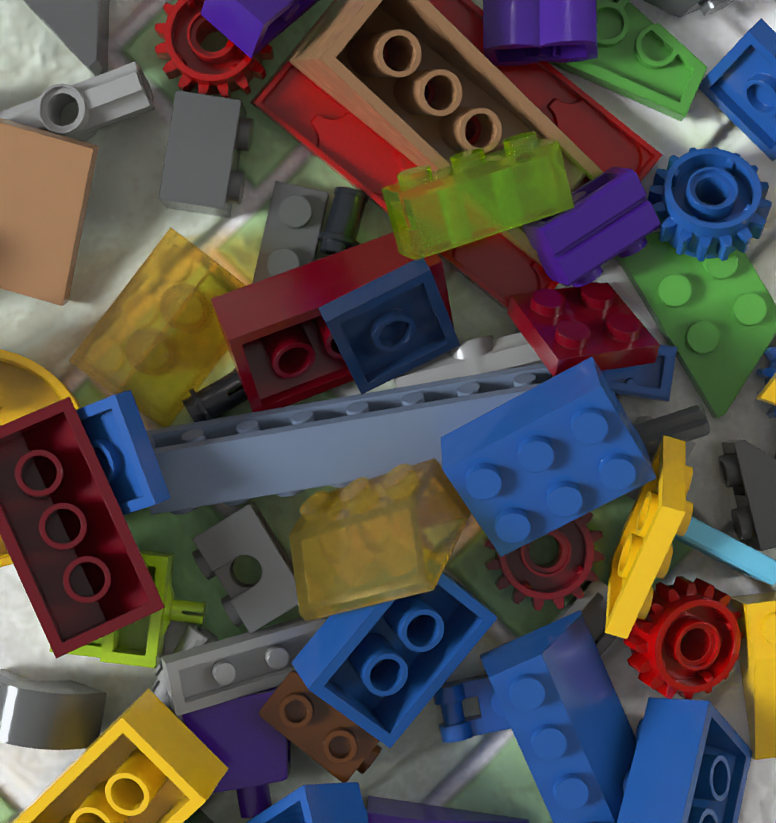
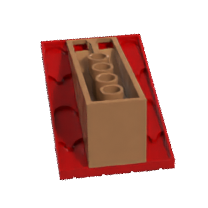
[250,0,663,310]

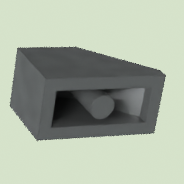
[23,0,110,76]

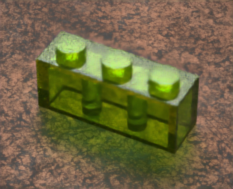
[382,132,574,260]

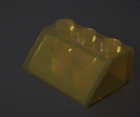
[69,227,246,427]
[289,458,471,621]

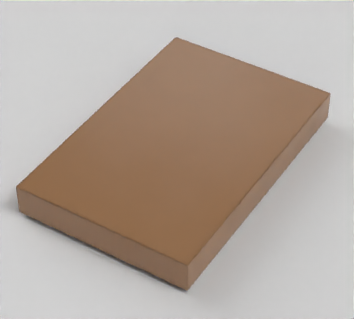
[0,118,99,306]

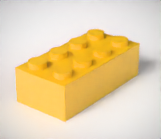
[11,688,229,823]

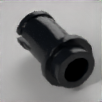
[317,187,369,256]
[182,368,247,422]

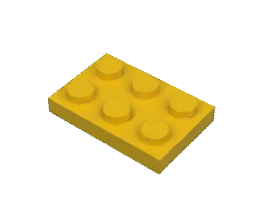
[605,435,693,639]

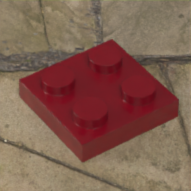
[507,282,660,377]

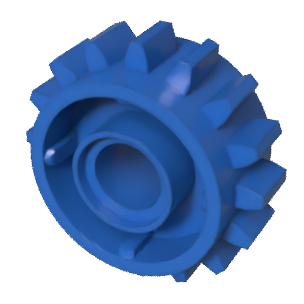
[647,147,772,262]

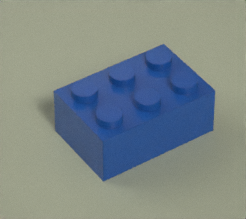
[441,357,656,557]
[291,534,498,748]

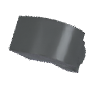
[0,669,107,750]

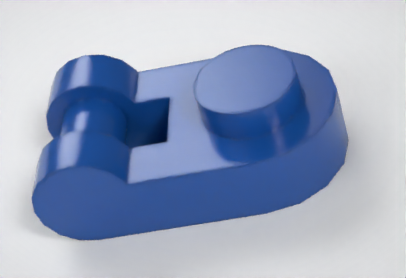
[433,674,511,743]

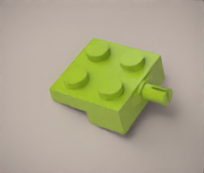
[49,549,207,668]

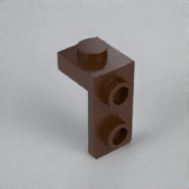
[259,670,382,783]

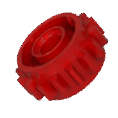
[155,0,274,99]
[624,576,744,700]

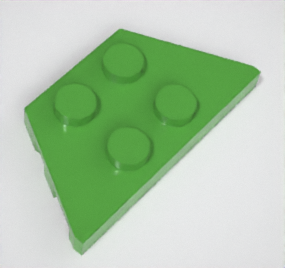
[615,232,776,419]

